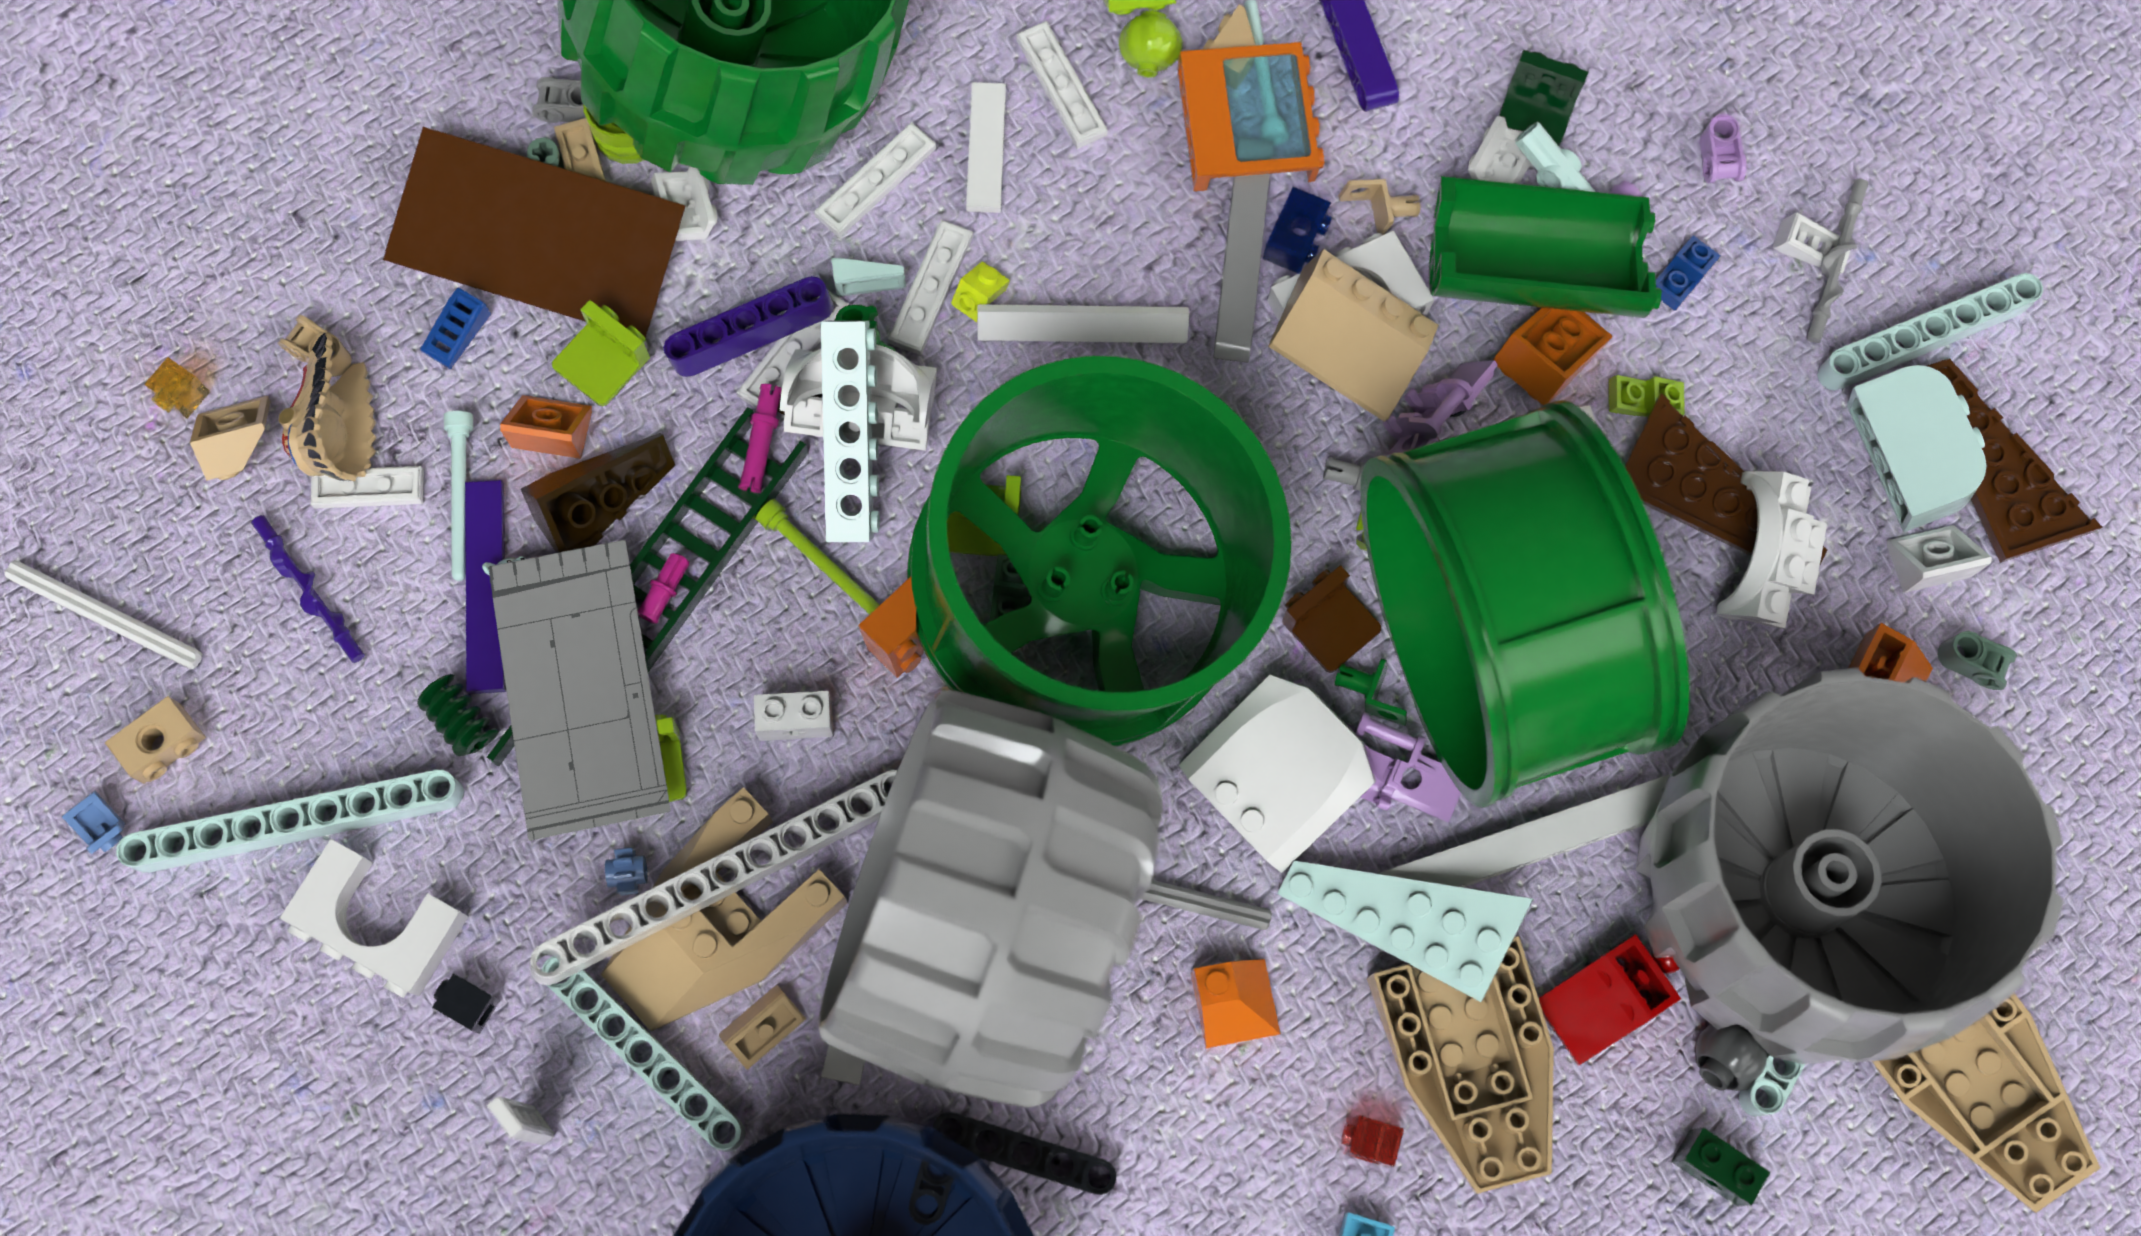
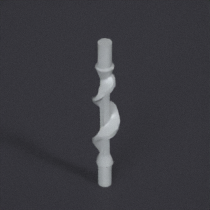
[1807,179,1869,343]

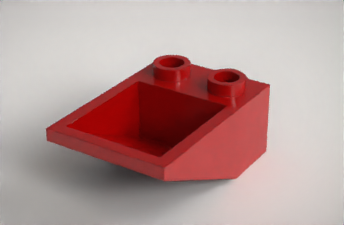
[1538,934,1681,1066]

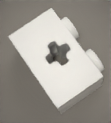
[754,691,833,741]

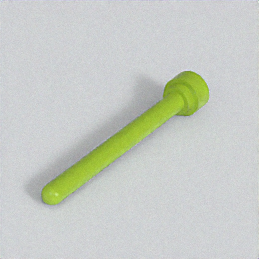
[755,498,880,615]

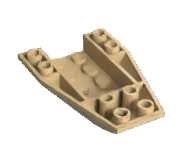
[1871,993,2100,1213]

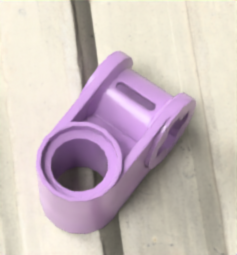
[1699,114,1747,183]

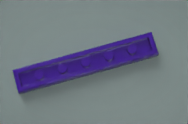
[465,480,506,694]

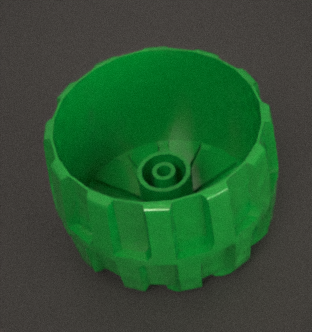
[558,0,909,185]

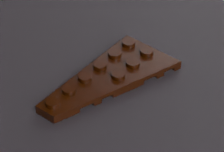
[1927,358,2103,563]

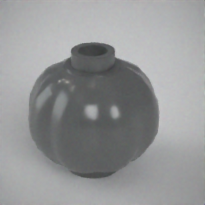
[1695,1024,1767,1091]

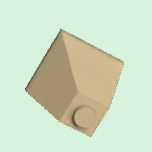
[190,395,271,481]

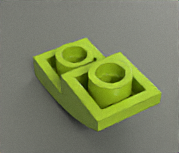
[1608,375,1685,417]

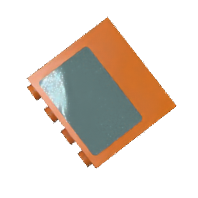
[1177,42,1324,191]

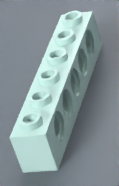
[821,320,880,542]

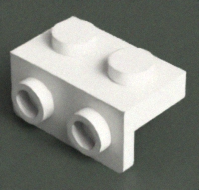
[1468,116,1531,184]
[651,167,717,241]

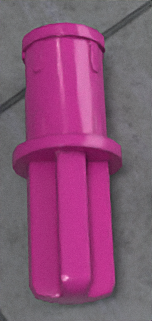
[637,553,689,624]

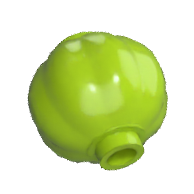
[1118,10,1183,78]

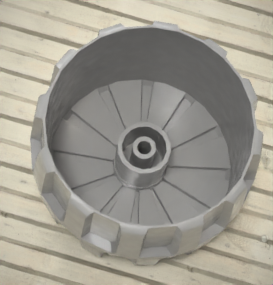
[1636,668,2064,1064]
[819,690,1162,1107]

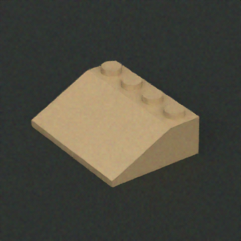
[1268,249,1439,422]

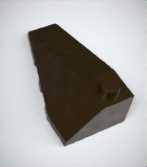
[521,433,675,553]

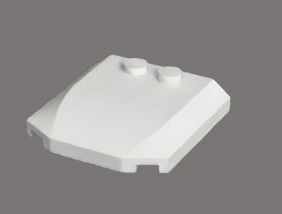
[1179,675,1376,873]

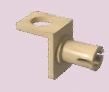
[1338,179,1420,235]

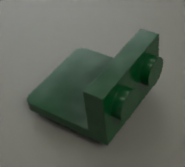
[1499,50,1589,146]

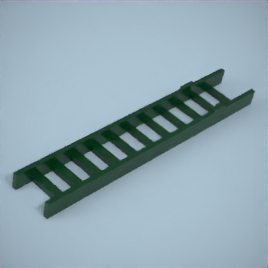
[487,407,808,767]

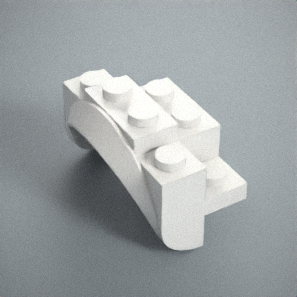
[780,344,937,451]
[1716,471,1827,628]

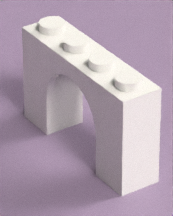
[1267,230,1434,321]
[280,839,468,998]

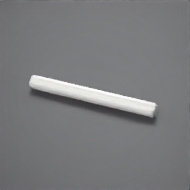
[4,560,202,669]

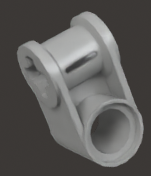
[532,77,586,123]

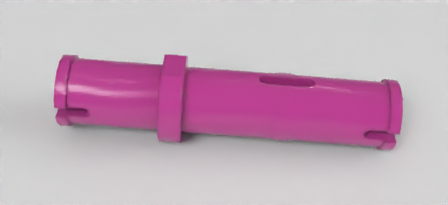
[738,384,782,493]

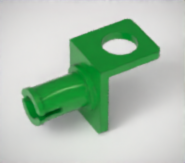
[1335,658,1407,726]

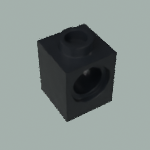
[432,974,501,1034]

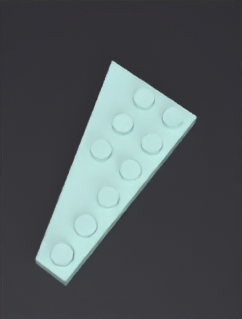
[1277,860,1534,1002]

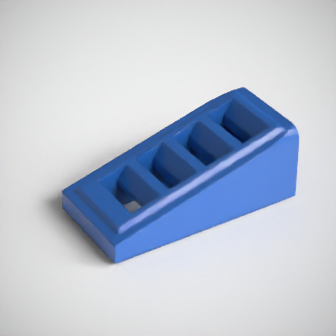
[420,287,491,370]

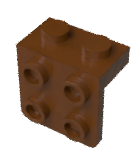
[1282,565,1381,673]

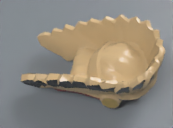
[278,332,376,481]

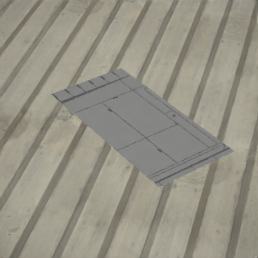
[488,540,671,841]

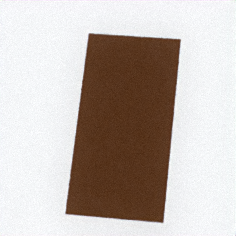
[383,127,686,338]

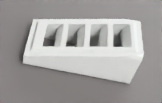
[1773,213,1851,275]

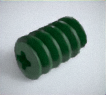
[417,674,498,756]

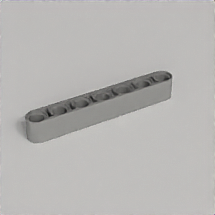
[1213,138,1273,363]

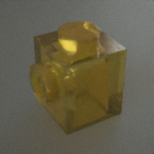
[144,357,210,419]

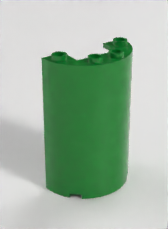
[1429,176,1661,318]

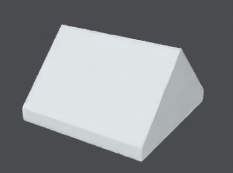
[1887,525,1992,593]

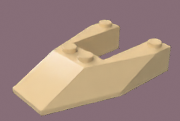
[601,787,848,1031]

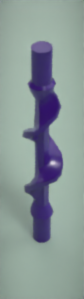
[251,515,365,663]

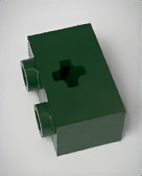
[1671,1127,1771,1206]

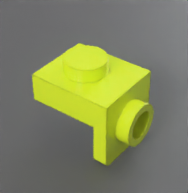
[951,261,1010,322]

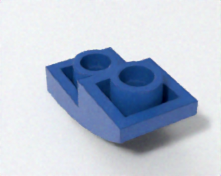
[1656,235,1721,311]

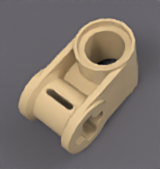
[278,314,352,377]

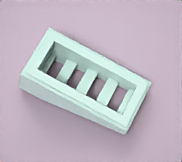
[831,258,906,296]

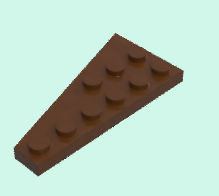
[1624,393,1827,565]

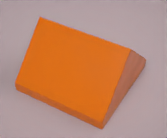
[500,395,592,459]

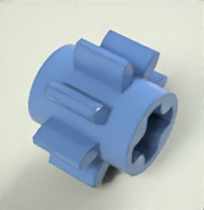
[605,847,648,896]

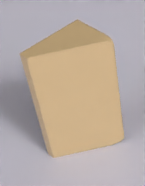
[719,985,806,1070]

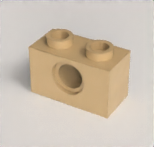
[104,696,206,784]

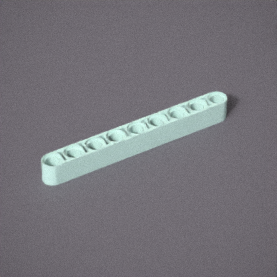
[116,770,464,873]

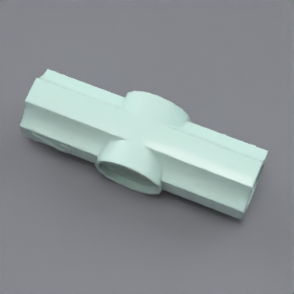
[1515,122,1596,192]

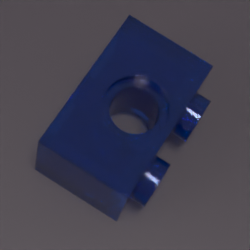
[1262,187,1333,274]

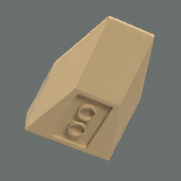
[1367,936,1554,1194]

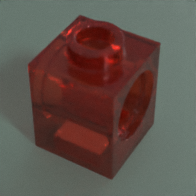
[1341,1115,1404,1168]

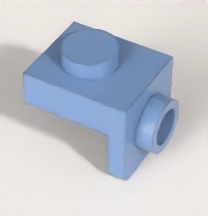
[62,790,126,854]

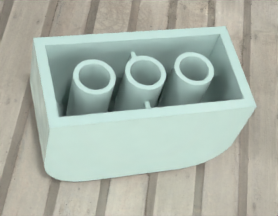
[1847,365,1986,533]

